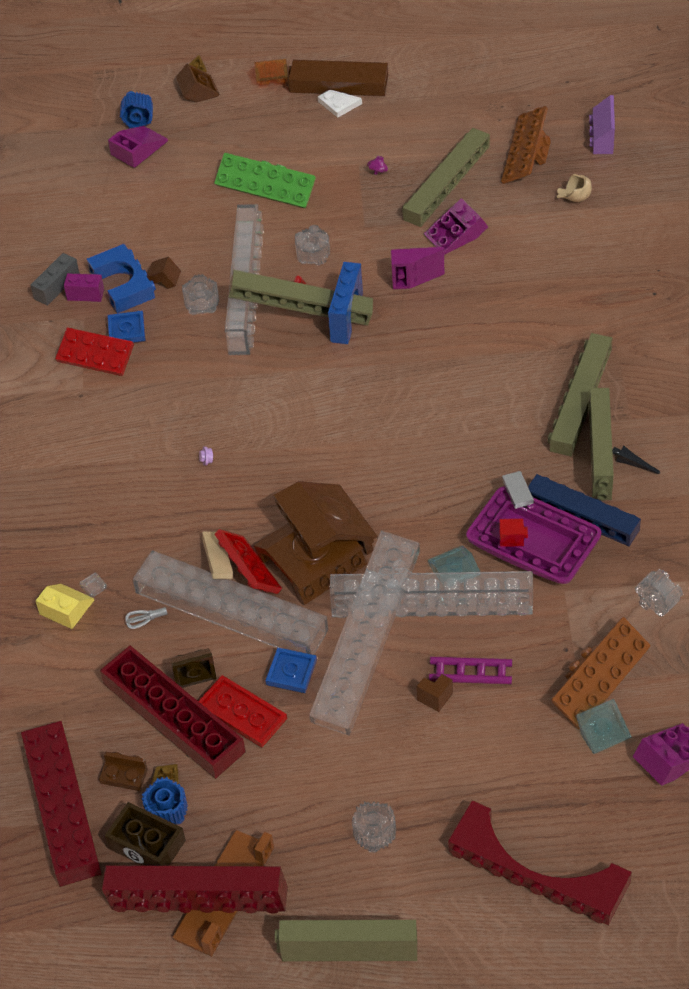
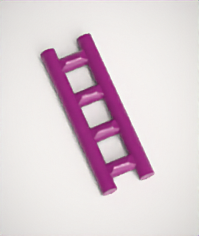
[429,657,512,684]

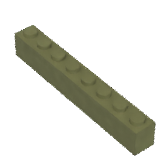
[402,128,490,227]
[229,270,373,326]
[547,333,613,457]

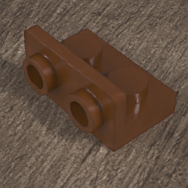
[99,752,148,791]

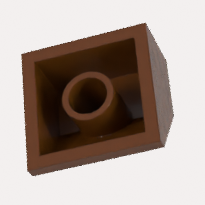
[176,63,220,103]

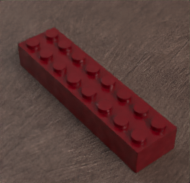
[100,645,246,779]
[21,720,102,887]
[102,866,288,914]

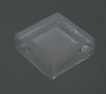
[79,572,107,598]

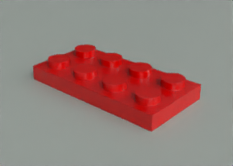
[55,327,134,376]
[214,529,282,594]
[198,675,288,748]

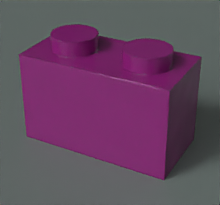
[64,273,104,302]

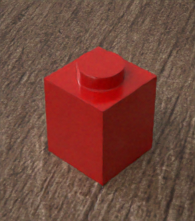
[499,519,528,547]

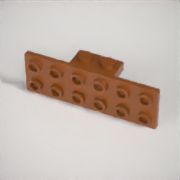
[501,106,551,184]
[551,617,651,729]

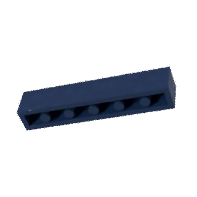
[528,474,641,547]

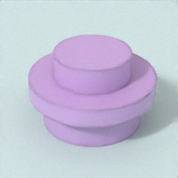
[199,447,213,465]

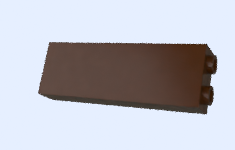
[286,59,388,96]

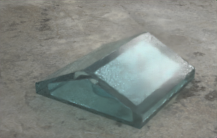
[428,545,481,590]
[576,699,632,754]

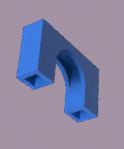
[87,244,156,314]
[328,262,363,344]

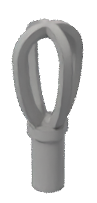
[125,607,167,629]

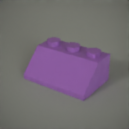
[589,95,615,154]

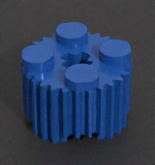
[120,91,153,129]
[142,777,188,825]

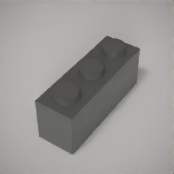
[30,253,80,306]

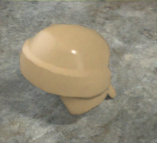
[557,174,592,203]

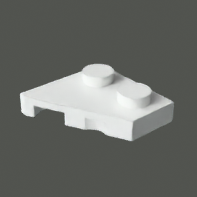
[318,90,362,118]

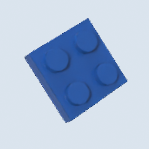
[108,311,146,342]
[266,648,317,693]

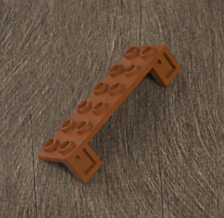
[173,830,274,957]

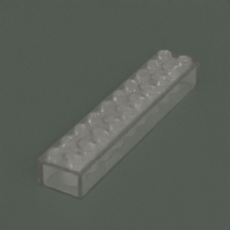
[225,204,264,355]
[309,530,420,736]
[133,550,328,655]
[330,571,533,618]

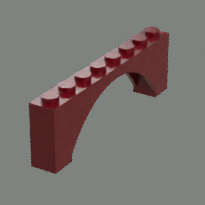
[448,800,632,926]

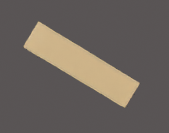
[202,532,233,579]

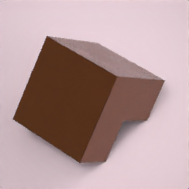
[147,256,181,289]
[416,674,453,712]

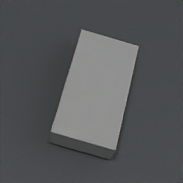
[502,471,534,509]

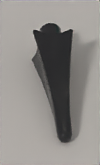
[612,445,660,474]

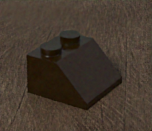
[169,648,217,688]

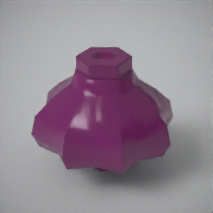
[367,156,388,174]

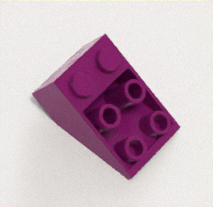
[108,126,168,168]
[424,198,488,255]
[391,247,445,290]
[633,723,689,786]

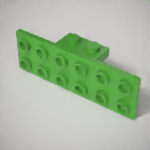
[214,153,316,208]

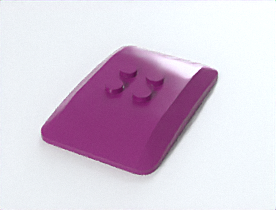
[466,486,601,584]

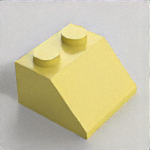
[36,584,94,629]

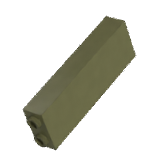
[589,388,614,501]
[275,920,417,962]

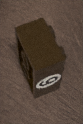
[105,802,186,866]

